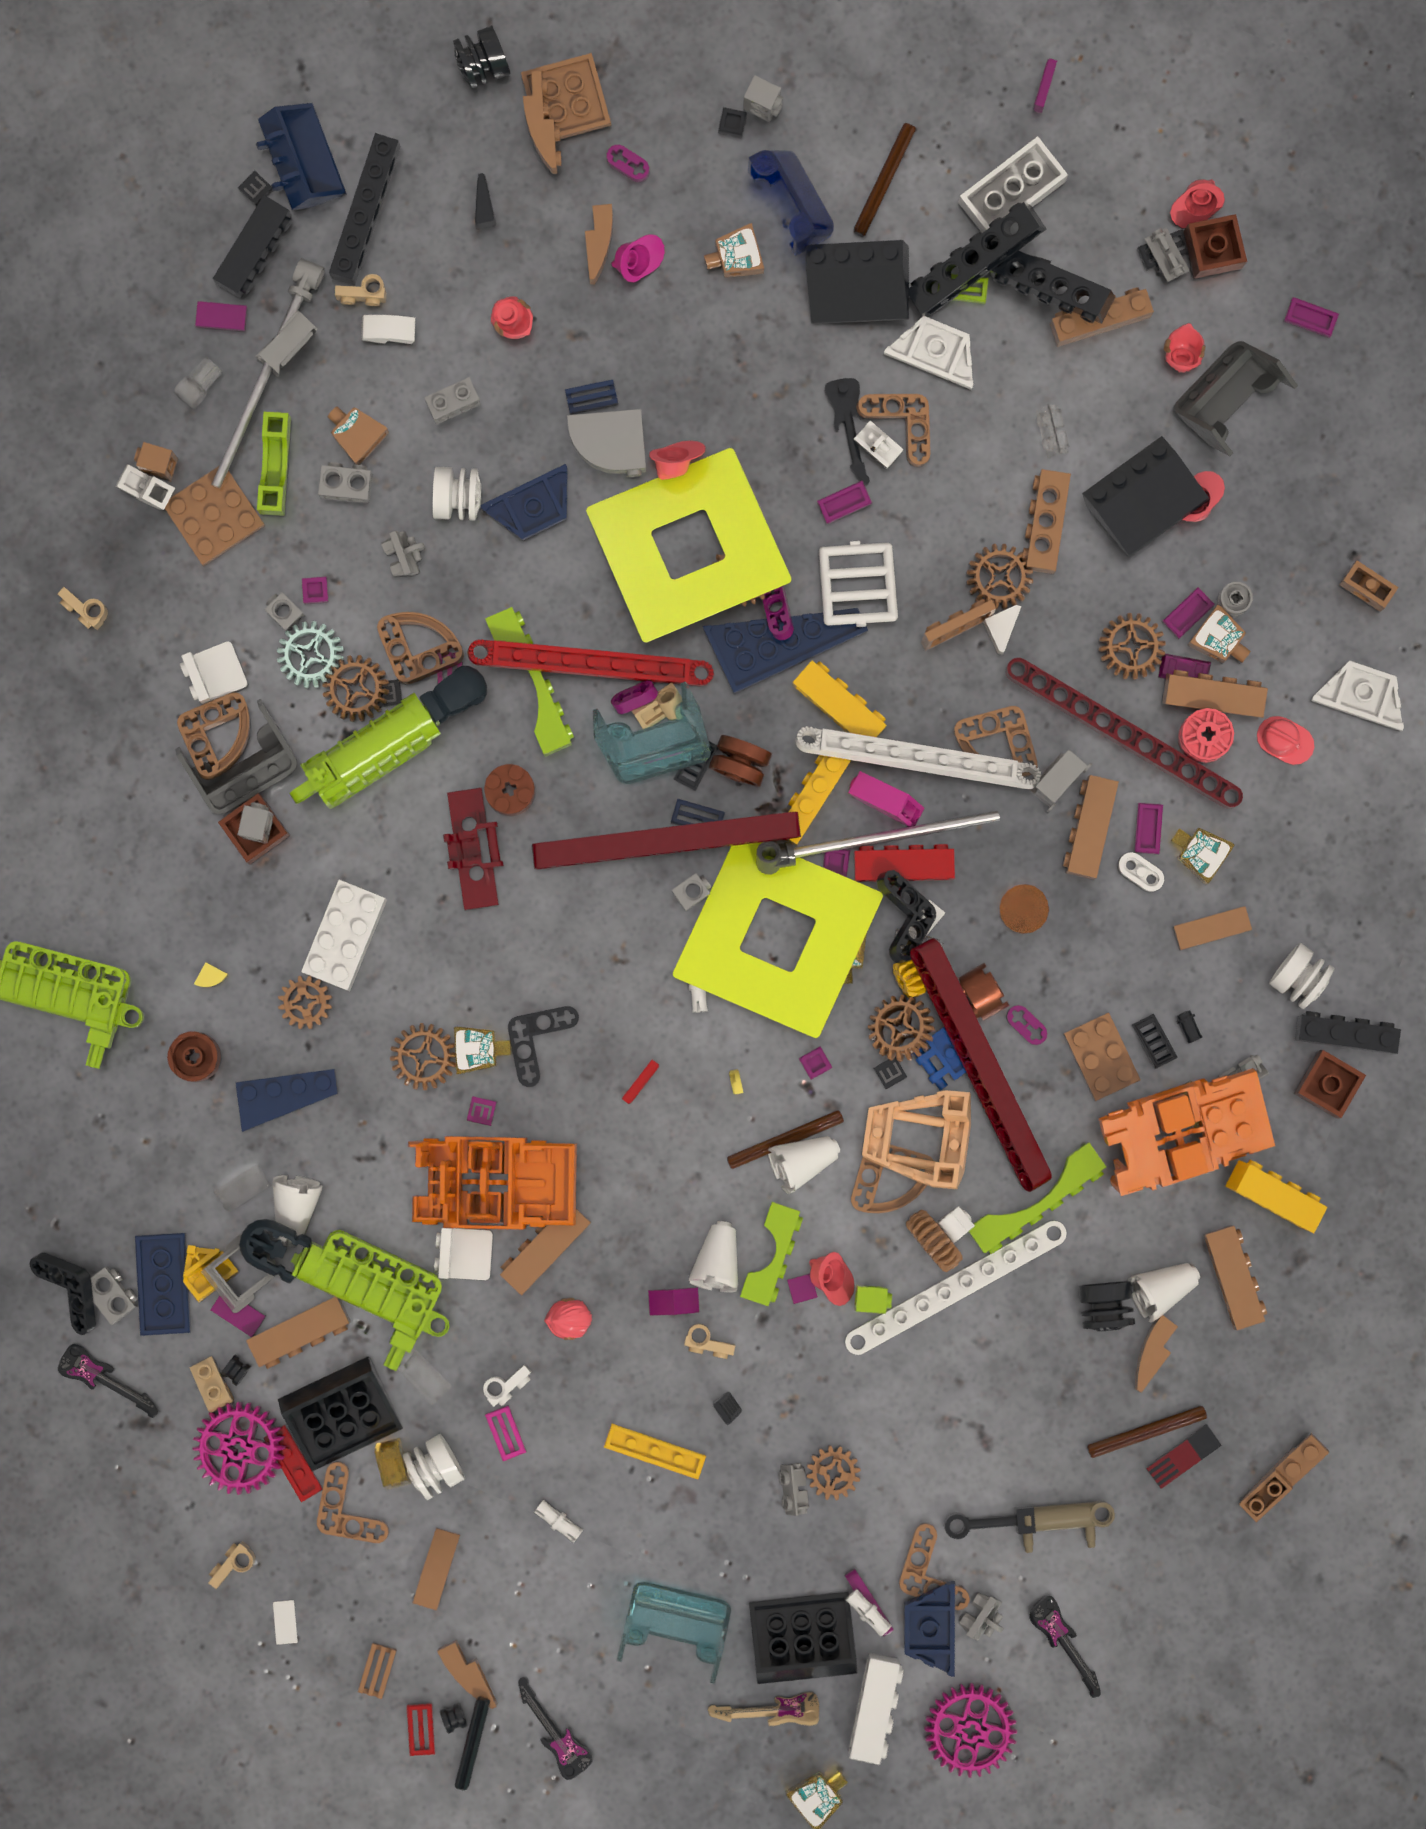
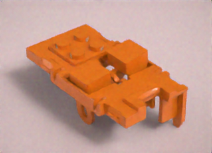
[1098,1068,1275,1196]
[408,1136,577,1230]

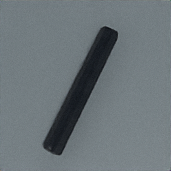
[455,1696,490,1791]

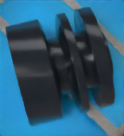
[453,25,511,89]
[1079,1281,1135,1331]

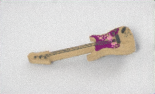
[708,1692,819,1726]

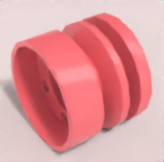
[1177,708,1234,764]

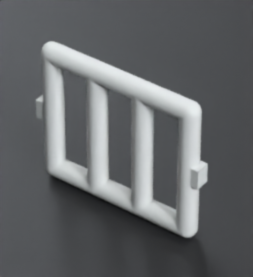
[819,541,898,627]

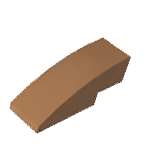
[585,204,613,285]
[1135,1315,1178,1393]
[413,1528,460,1611]
[437,1640,498,1709]

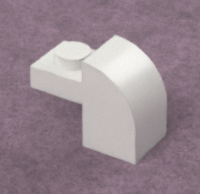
[116,464,175,510]

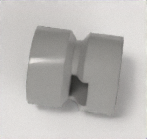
[1217,582,1253,618]

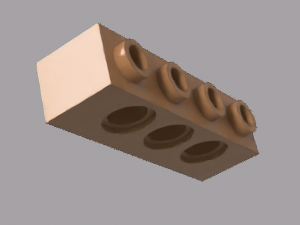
[1021,469,1071,574]

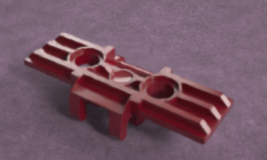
[443,788,504,910]

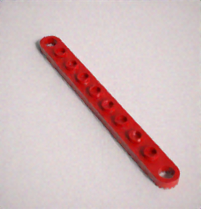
[467,639,714,686]

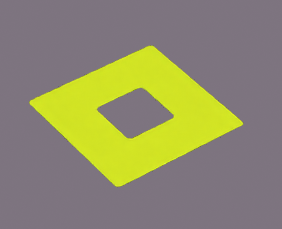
[586,448,791,642]
[673,842,883,1038]

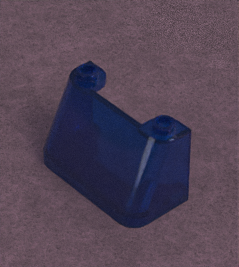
[748,150,834,256]

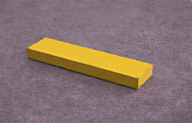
[604,1423,706,1480]

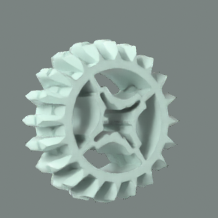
[277,621,344,688]

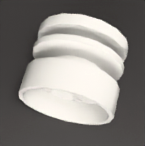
[433,467,481,521]
[1269,943,1335,1009]
[402,1434,465,1500]

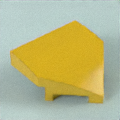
[183,1245,239,1303]

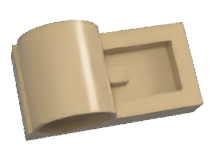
[335,274,387,306]
[58,587,108,630]
[632,683,686,731]
[684,1323,735,1359]
[190,1356,234,1412]
[209,1541,256,1589]

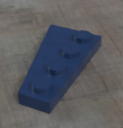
[235,1069,338,1132]

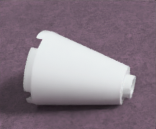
[768,1136,840,1194]
[272,1175,322,1247]
[689,1221,738,1292]
[1128,1263,1200,1323]

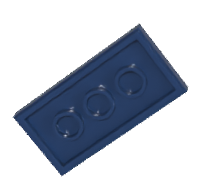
[135,1233,191,1336]

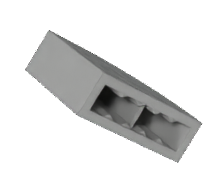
[567,409,646,477]

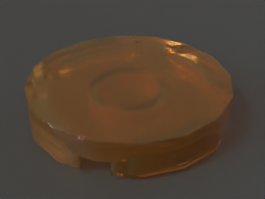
[999,884,1049,934]

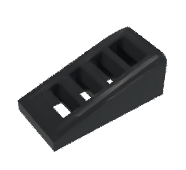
[475,173,496,230]
[674,735,718,791]
[1132,1014,1178,1069]
[713,1392,742,1425]

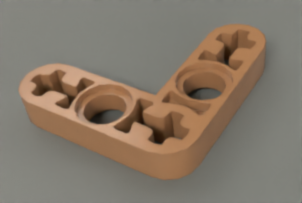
[856,394,930,467]
[317,1461,389,1543]
[899,1523,970,1610]

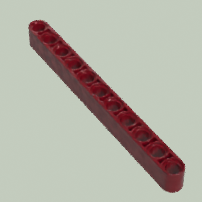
[1006,658,1243,809]
[532,812,801,869]
[910,938,1052,1192]

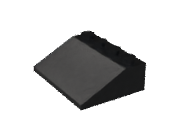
[806,240,909,324]
[1082,436,1209,557]
[278,1356,403,1471]
[749,1592,857,1684]

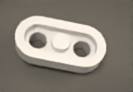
[1118,852,1164,892]

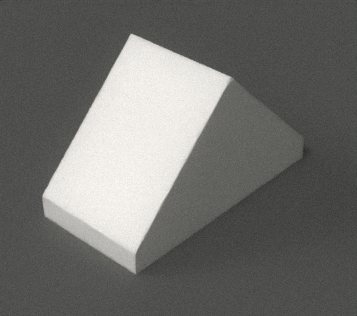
[983,605,1021,655]

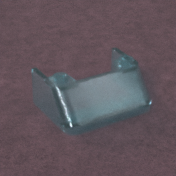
[593,682,710,784]
[616,1582,731,1684]

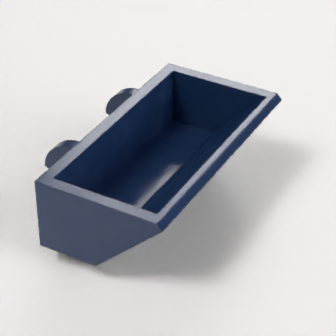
[256,103,347,210]

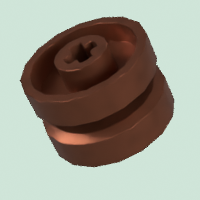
[709,735,772,787]

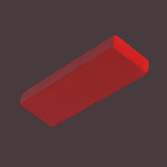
[264,1424,323,1502]

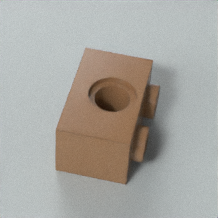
[134,442,178,482]
[1339,561,1399,612]

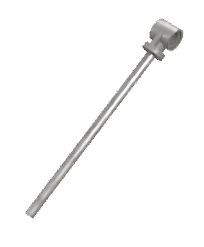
[211,258,325,489]

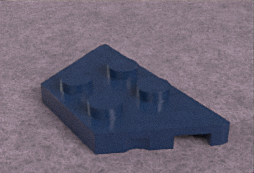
[480,464,567,541]
[905,1581,955,1677]

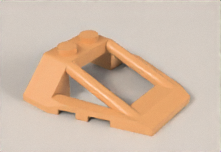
[862,1090,971,1189]

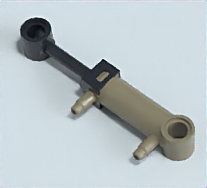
[943,1500,1115,1553]

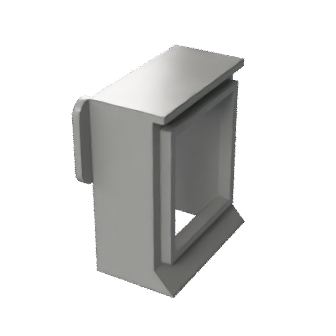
[256,310,318,378]
[1029,750,1092,813]
[201,1233,278,1313]

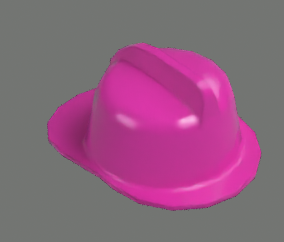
[611,234,665,282]

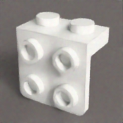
[180,641,248,704]
[434,1228,493,1280]

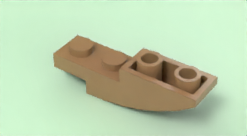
[523,71,562,174]
[1239,1433,1329,1522]

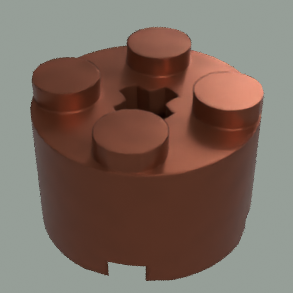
[484,764,535,816]
[959,963,1010,1021]
[167,1031,221,1082]

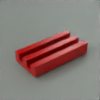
[622,1059,659,1104]
[407,1703,435,1756]

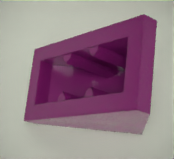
[648,1287,699,1315]

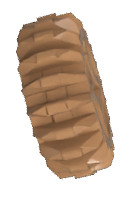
[966,544,1033,610]
[1098,613,1166,680]
[322,655,390,722]
[868,995,935,1062]
[390,1023,457,1090]
[906,1210,963,1272]

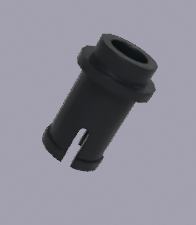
[1176,1010,1203,1044]

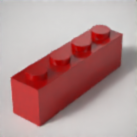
[854,844,955,882]

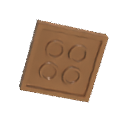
[521,53,611,139]
[165,466,265,566]
[921,599,996,651]

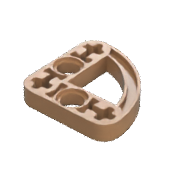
[377,612,464,685]
[177,692,250,780]
[954,706,1038,777]
[851,1145,934,1213]

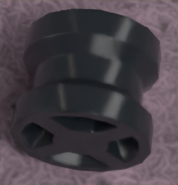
[220,1354,251,1386]
[440,1703,467,1734]

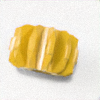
[893,959,927,998]

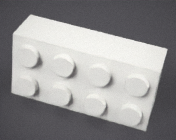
[958,136,1068,233]
[301,880,387,991]
[848,1652,904,1765]

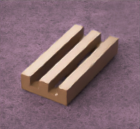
[358,1643,397,1699]

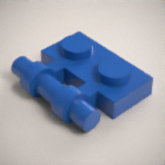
[913,1027,966,1091]

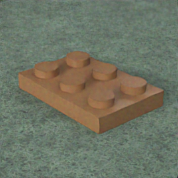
[1064,1013,1141,1101]

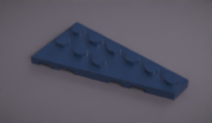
[702,608,868,694]

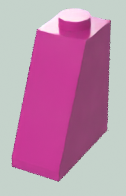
[848,771,925,827]

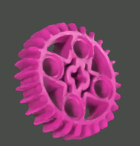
[192,1401,286,1495]
[924,1683,1017,1778]

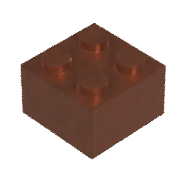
[1183,214,1247,279]
[218,793,290,864]
[1294,1050,1366,1119]

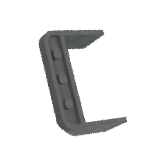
[1174,341,1298,456]
[175,699,297,814]

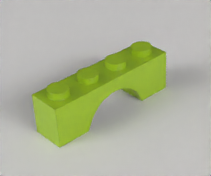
[257,411,291,516]
[740,1202,803,1307]

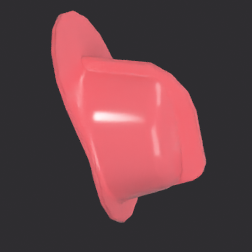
[1170,179,1225,228]
[649,441,706,480]
[1182,471,1225,522]
[1257,716,1314,765]
[809,1252,854,1306]

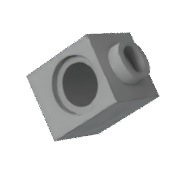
[264,592,305,632]
[672,873,711,912]

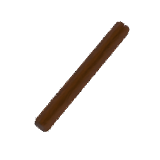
[854,123,916,236]
[727,1110,844,1169]
[1087,1406,1207,1458]

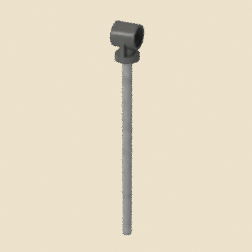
[756,811,1000,874]

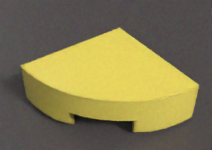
[194,962,228,987]
[729,1069,743,1095]

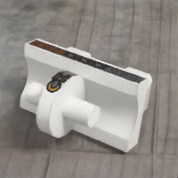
[854,421,904,469]

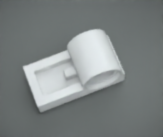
[936,1207,975,1243]
[483,1365,532,1407]

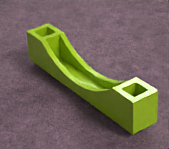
[485,607,574,757]
[968,1142,1106,1254]

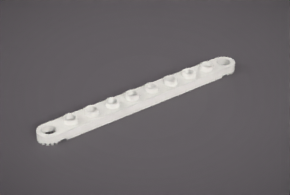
[795,726,1041,789]
[845,1221,1066,1355]

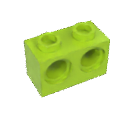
[854,1285,892,1314]

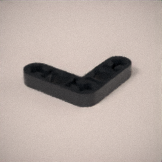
[877,870,936,963]
[508,1006,579,1087]
[29,1252,96,1335]

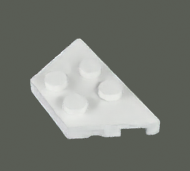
[884,316,973,390]
[1311,661,1404,731]

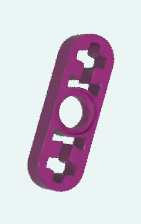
[762,586,794,640]
[844,1569,894,1637]

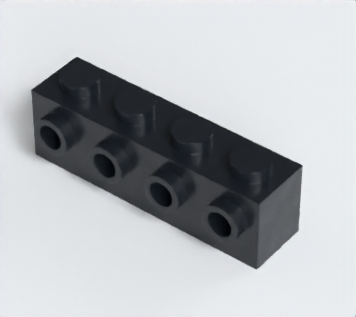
[212,195,292,299]
[1295,1011,1401,1054]

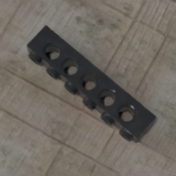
[329,133,401,286]
[909,202,1047,317]
[971,239,1115,324]

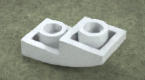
[361,315,415,344]

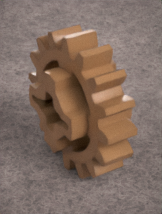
[278,976,332,1029]
[806,1445,861,1500]

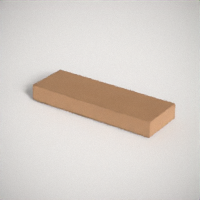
[1173,906,1252,950]

